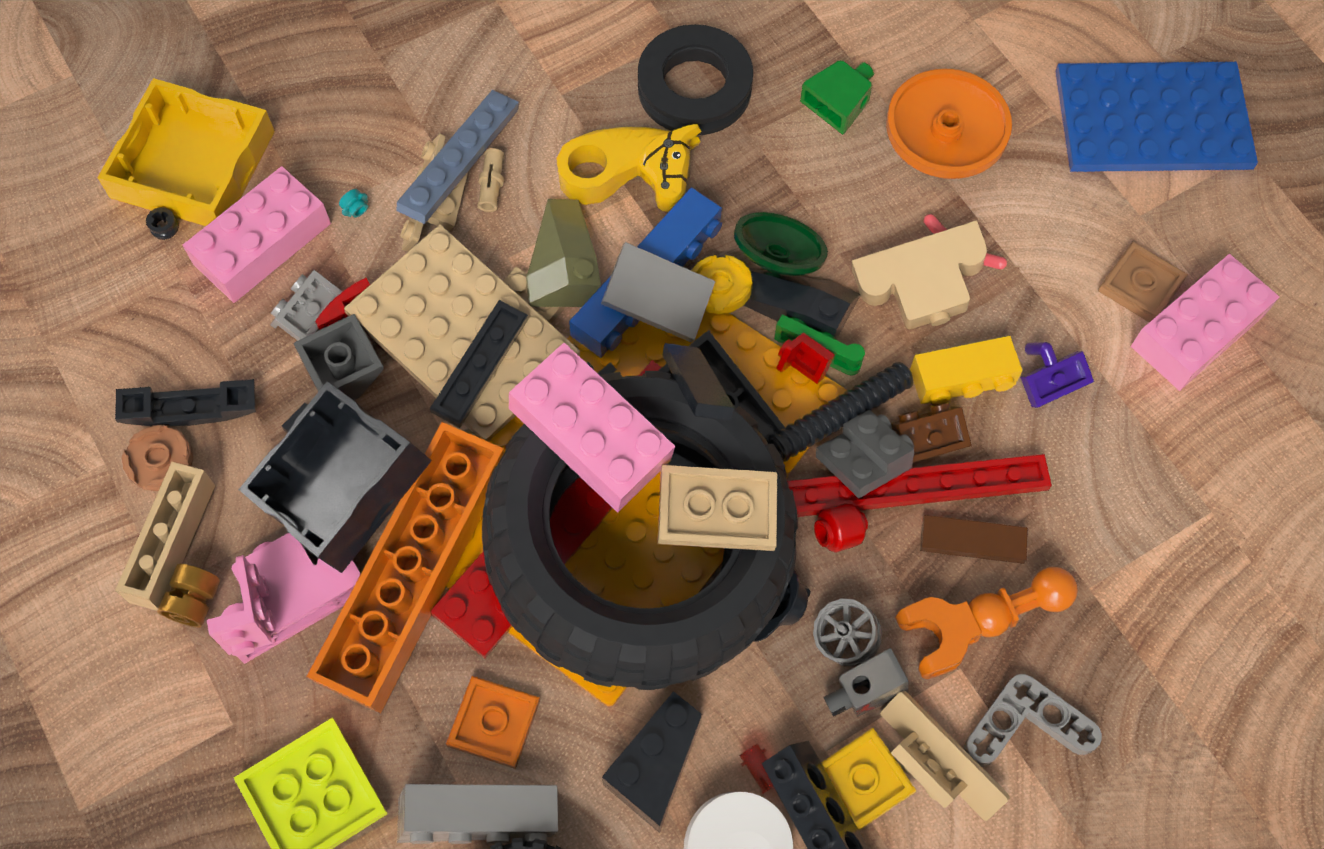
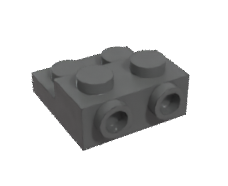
[816,410,914,498]

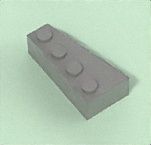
[397,784,558,844]

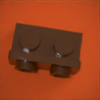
[891,402,972,463]

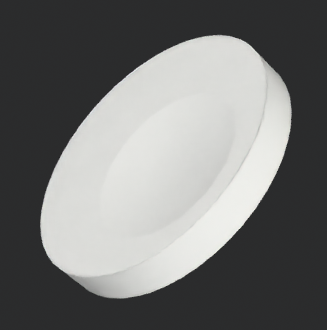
[684,791,793,849]

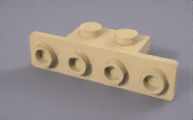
[400,134,467,252]
[881,690,1010,821]

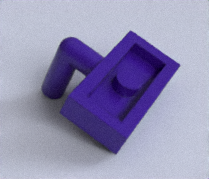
[1020,342,1094,408]

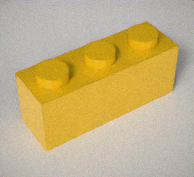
[910,336,1023,405]

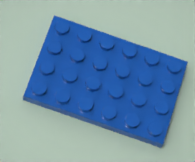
[1055,62,1258,172]

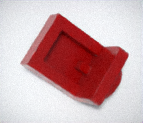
[776,333,835,384]

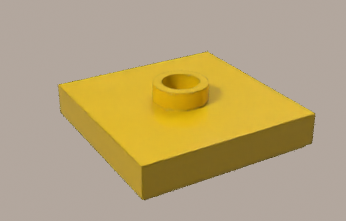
[821,728,917,831]

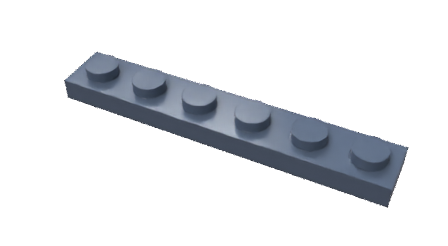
[396,90,519,224]

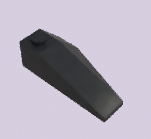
[658,330,785,444]

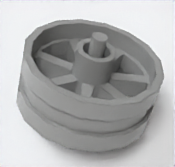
[813,599,882,667]

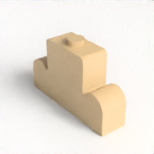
[852,220,987,329]

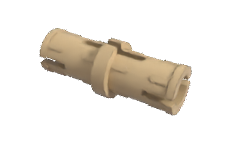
[477,148,504,212]

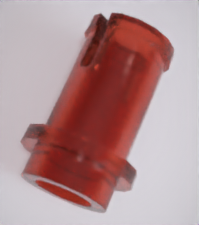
[739,744,774,794]

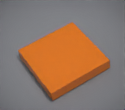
[446,676,540,769]

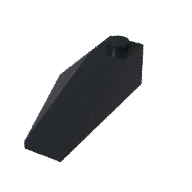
[743,268,860,339]

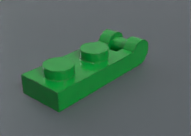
[774,314,865,376]

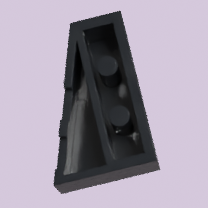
[602,691,702,833]

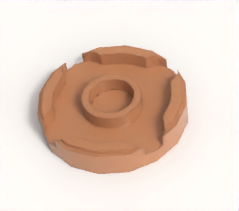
[122,425,193,491]

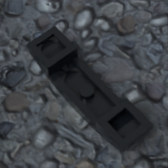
[115,379,256,426]

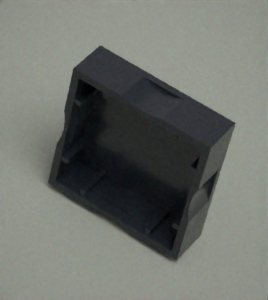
[238,381,432,573]

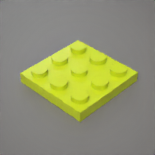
[234,718,388,849]

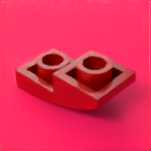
[315,277,370,330]

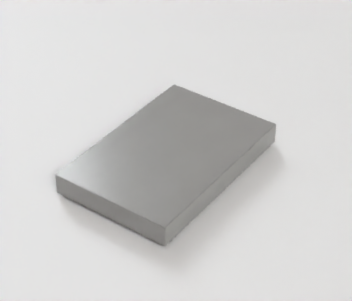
[601,242,715,343]

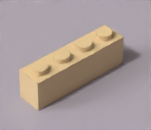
[115,462,215,611]

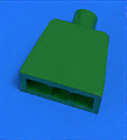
[800,61,874,135]

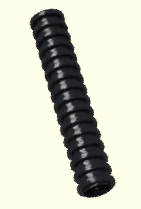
[768,362,913,462]

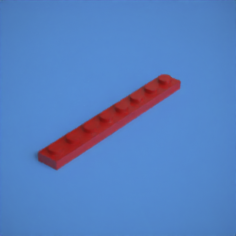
[787,454,1052,517]

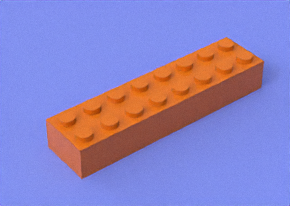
[306,422,505,714]

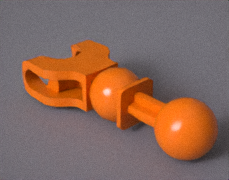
[895,567,1078,679]

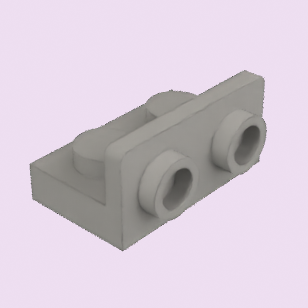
[270,270,342,341]

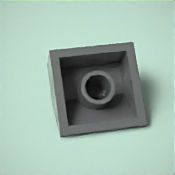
[293,314,384,401]

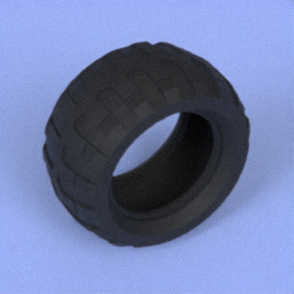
[482,371,798,690]

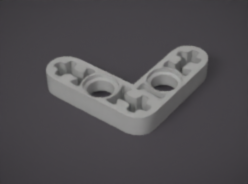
[964,674,1102,767]

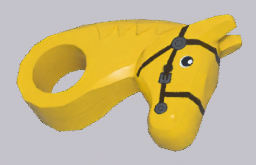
[556,124,701,212]

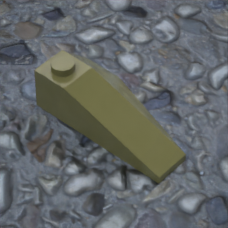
[526,199,601,307]

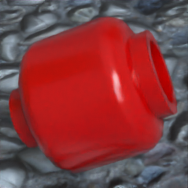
[814,503,868,553]

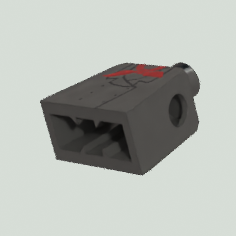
[823,648,909,717]

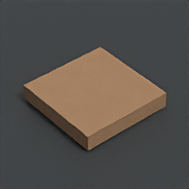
[1098,241,1188,322]

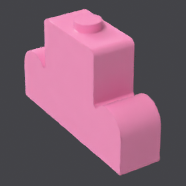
[221,533,360,664]

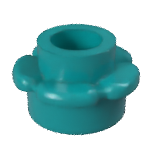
[339,189,368,218]

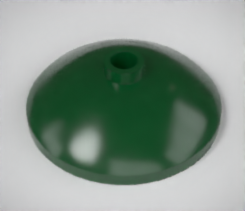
[734,212,828,276]

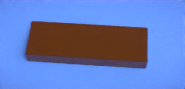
[920,515,1028,564]

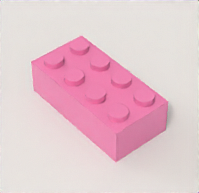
[182,166,331,303]
[1131,254,1279,391]
[509,343,675,512]

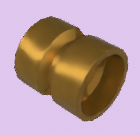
[157,564,220,628]

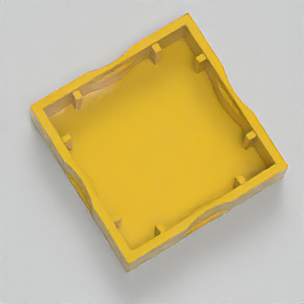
[97,78,275,226]

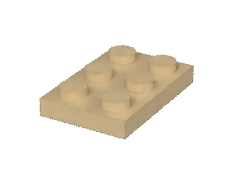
[658,465,777,551]

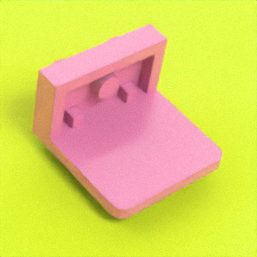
[207,555,275,656]

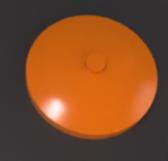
[886,69,1012,179]

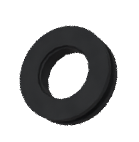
[638,24,753,135]

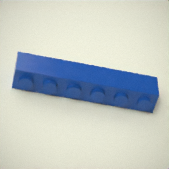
[569,187,722,358]

